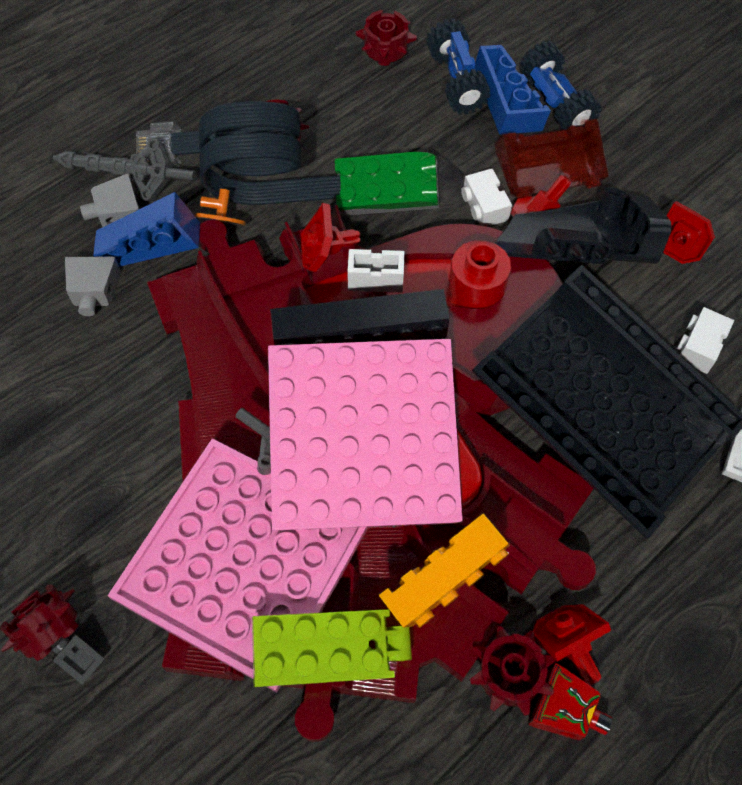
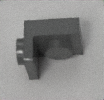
[51,633,104,685]

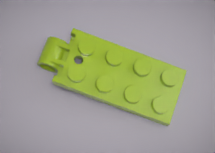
[252,609,412,687]

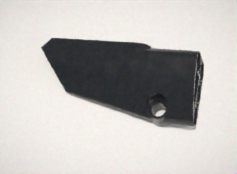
[495,187,672,264]

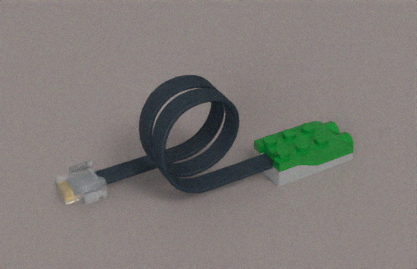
[136,101,439,216]

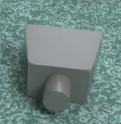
[80,174,139,227]
[65,257,121,316]

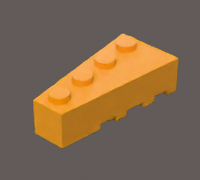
[379,513,510,628]

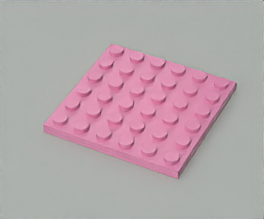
[268,339,462,531]
[108,439,368,692]

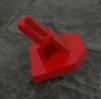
[511,175,571,217]
[663,201,715,264]
[301,203,360,272]
[533,604,611,686]

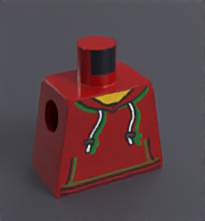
[528,663,613,740]

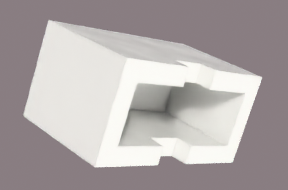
[461,169,512,227]
[348,249,404,292]
[677,307,734,374]

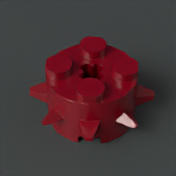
[356,10,417,66]
[0,584,78,661]
[469,626,556,716]

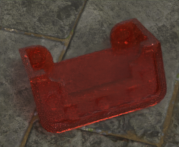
[495,119,608,199]

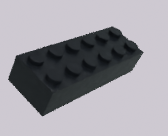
[270,289,450,345]

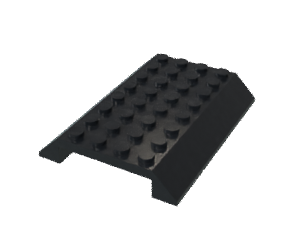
[472,265,742,539]

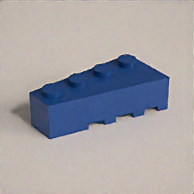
[475,45,551,135]
[93,192,200,267]

